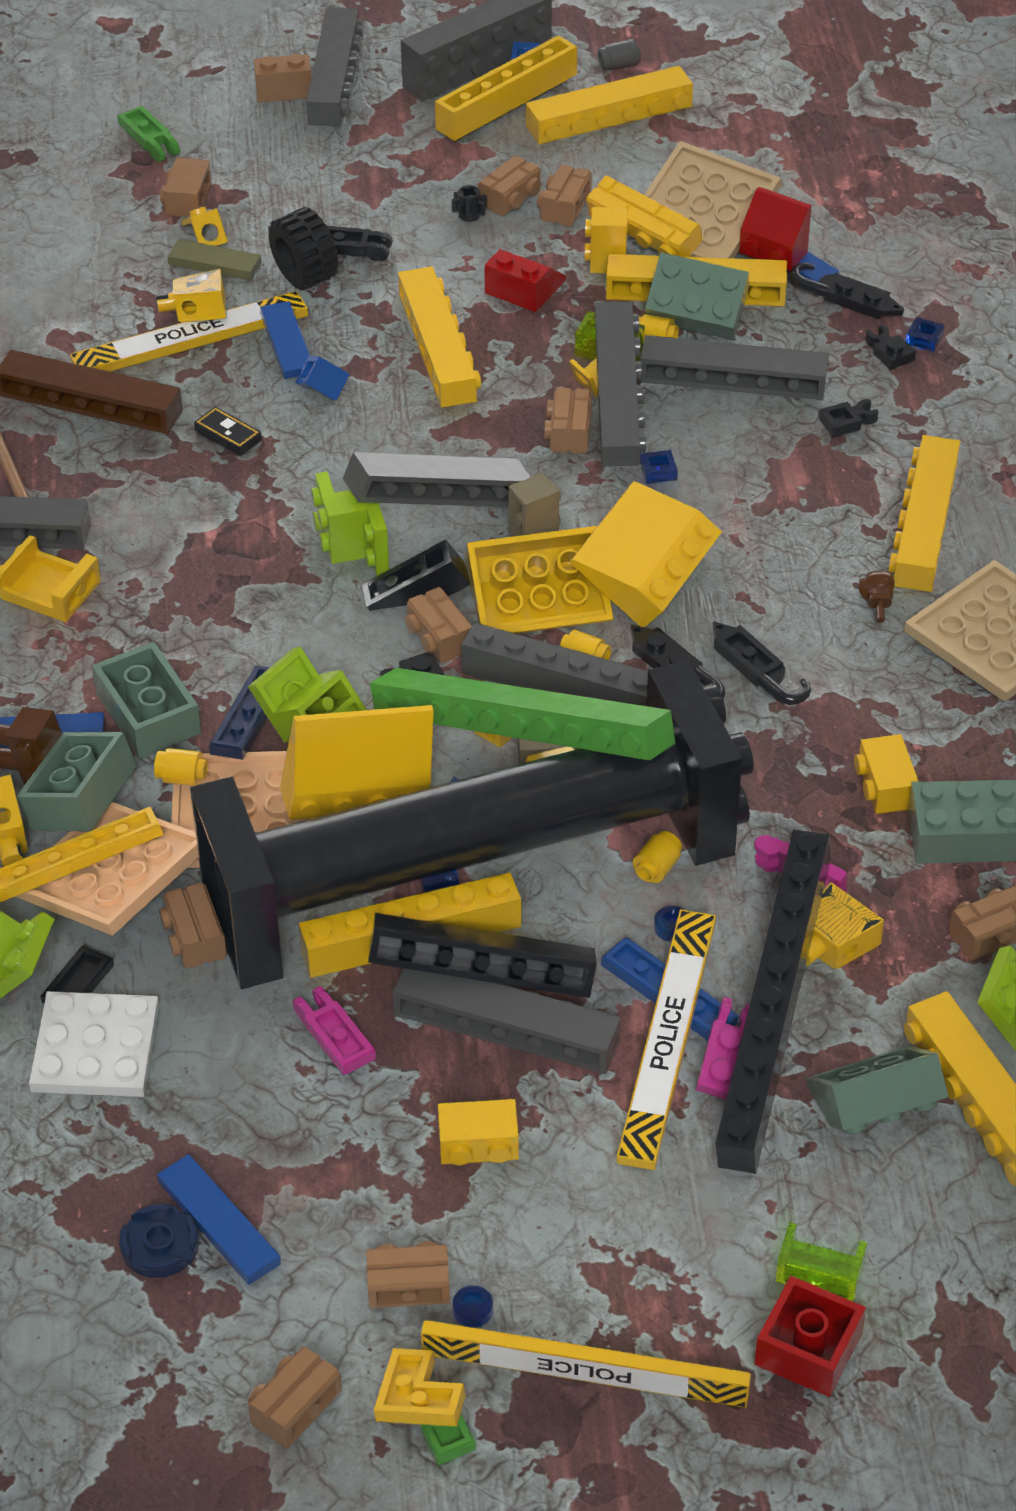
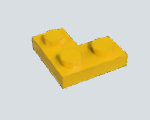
[373,1348,466,1427]

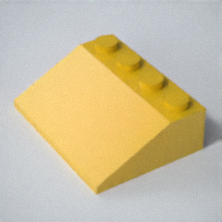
[570,481,722,627]
[465,526,614,634]
[280,705,434,820]

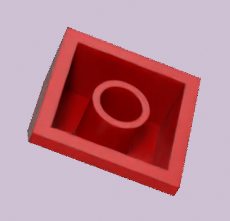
[739,187,812,271]
[484,249,566,312]

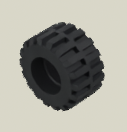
[268,207,339,290]

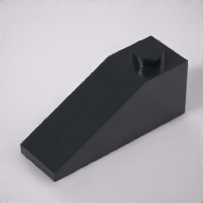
[362,539,471,611]

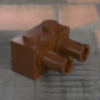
[0,707,62,786]

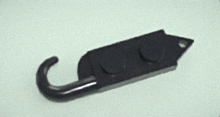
[790,263,904,320]
[713,622,811,705]
[630,624,725,699]

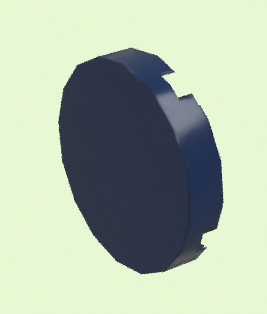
[119,1204,199,1278]

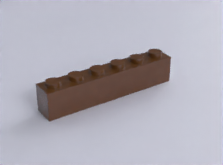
[0,350,183,434]

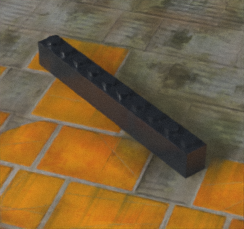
[715,829,831,1174]

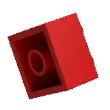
[754,1275,866,1397]

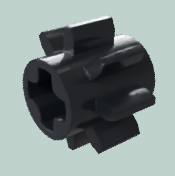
[451,185,487,222]

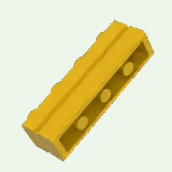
[586,175,703,257]

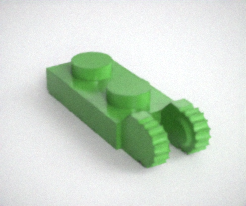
[117,106,180,162]

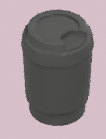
[597,39,641,70]

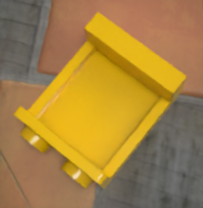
[0,535,101,622]

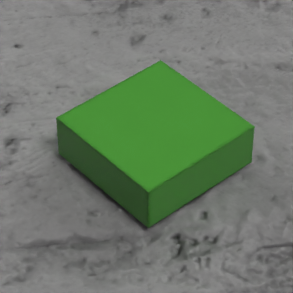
[420,1414,476,1466]

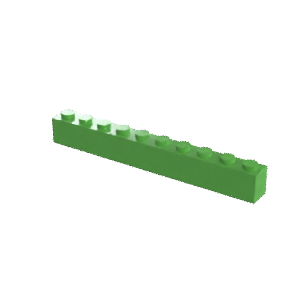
[370,668,676,760]

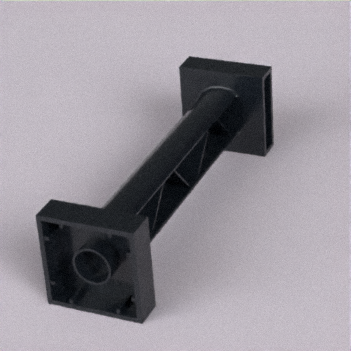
[190,660,754,990]

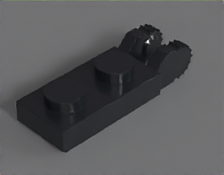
[326,225,393,261]

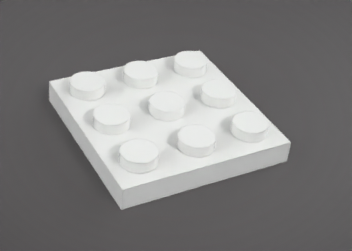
[29,991,159,1097]

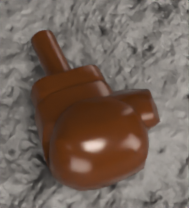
[858,571,895,623]

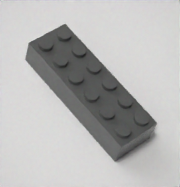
[401,0,552,102]

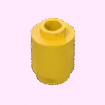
[634,314,679,345]
[560,629,612,660]
[154,748,208,786]
[633,831,682,883]

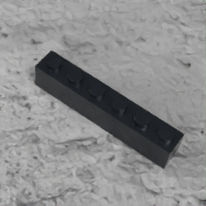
[368,913,597,998]

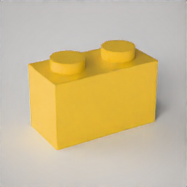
[585,207,628,273]
[854,734,919,814]
[438,1099,519,1165]

